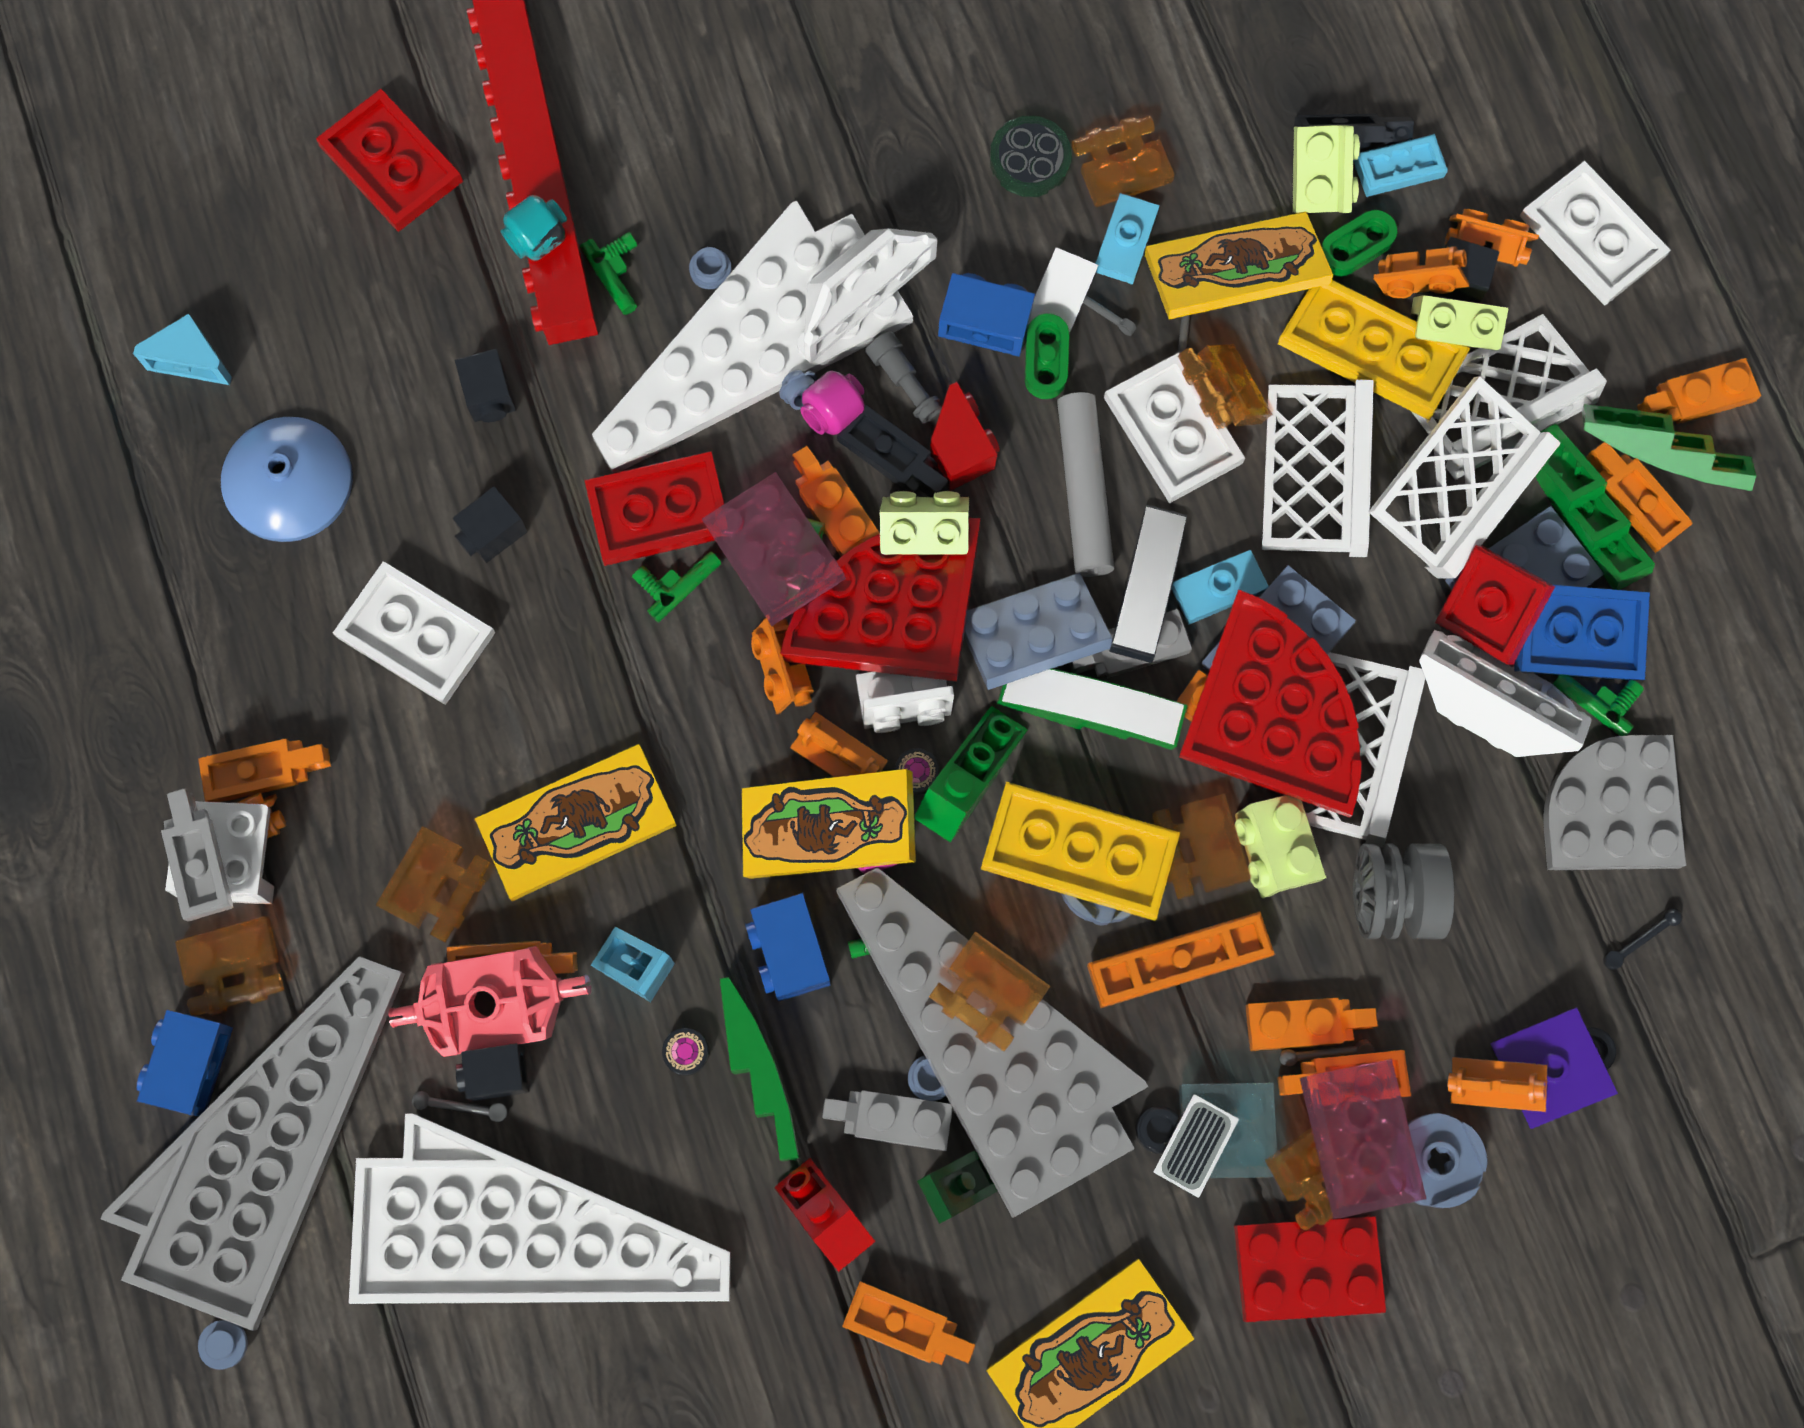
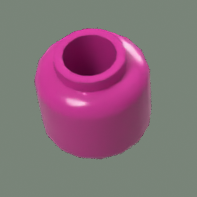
[800,371,865,435]

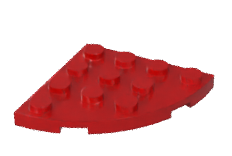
[780,518,981,682]
[1179,589,1362,818]

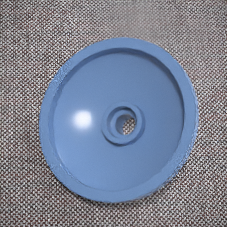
[221,417,353,542]

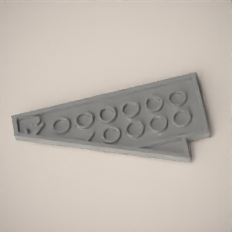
[836,867,1148,1217]
[101,957,405,1331]

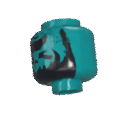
[501,195,567,261]

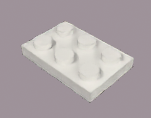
[1520,161,1671,306]
[1104,353,1245,503]
[333,561,495,705]

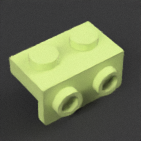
[880,491,969,554]
[1235,795,1326,898]

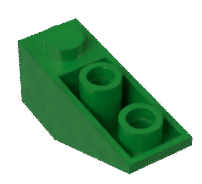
[914,706,1028,843]

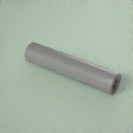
[1057,392,1114,577]

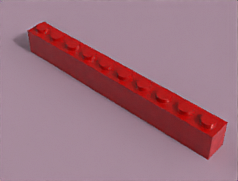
[467,0,598,345]

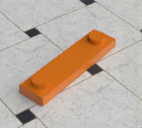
[1087,912,1275,1008]

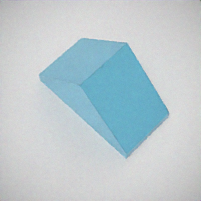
[133,314,232,385]
[591,927,675,1002]

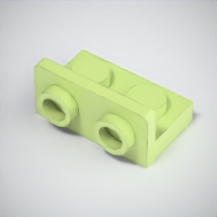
[1293,125,1360,213]
[1411,295,1508,350]

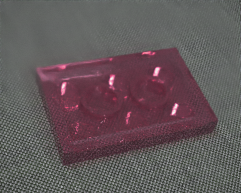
[702,472,846,626]
[1300,1059,1427,1219]

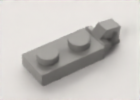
[1068,609,1192,678]
[161,789,234,922]
[822,1090,953,1151]

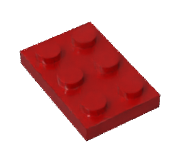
[316,89,463,232]
[584,451,732,566]
[1234,1217,1386,1322]

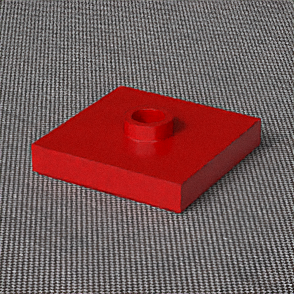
[1435,545,1556,665]

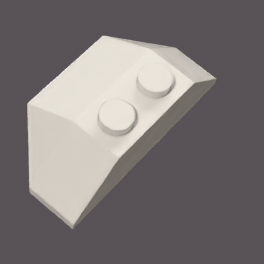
[804,229,937,363]
[1419,630,1592,757]

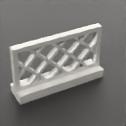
[1411,314,1607,480]
[1368,376,1561,578]
[1262,380,1373,557]
[1284,652,1425,847]

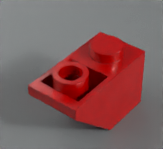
[930,382,1000,491]
[774,1158,876,1272]

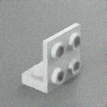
[856,672,954,733]
[165,801,274,904]

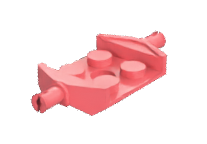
[388,946,591,1057]

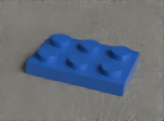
[1514,585,1650,680]

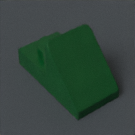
[917,1150,998,1224]

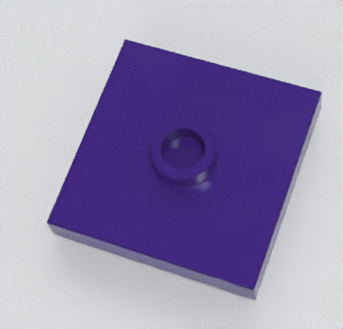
[1490,1008,1618,1129]

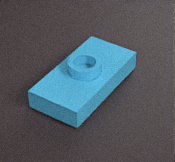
[1353,134,1448,197]
[1095,193,1160,284]
[1171,550,1269,625]

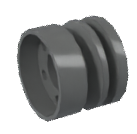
[1352,844,1454,939]

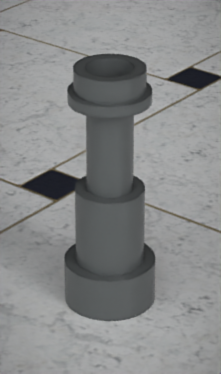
[865,331,942,423]

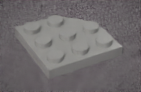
[1543,735,1686,870]

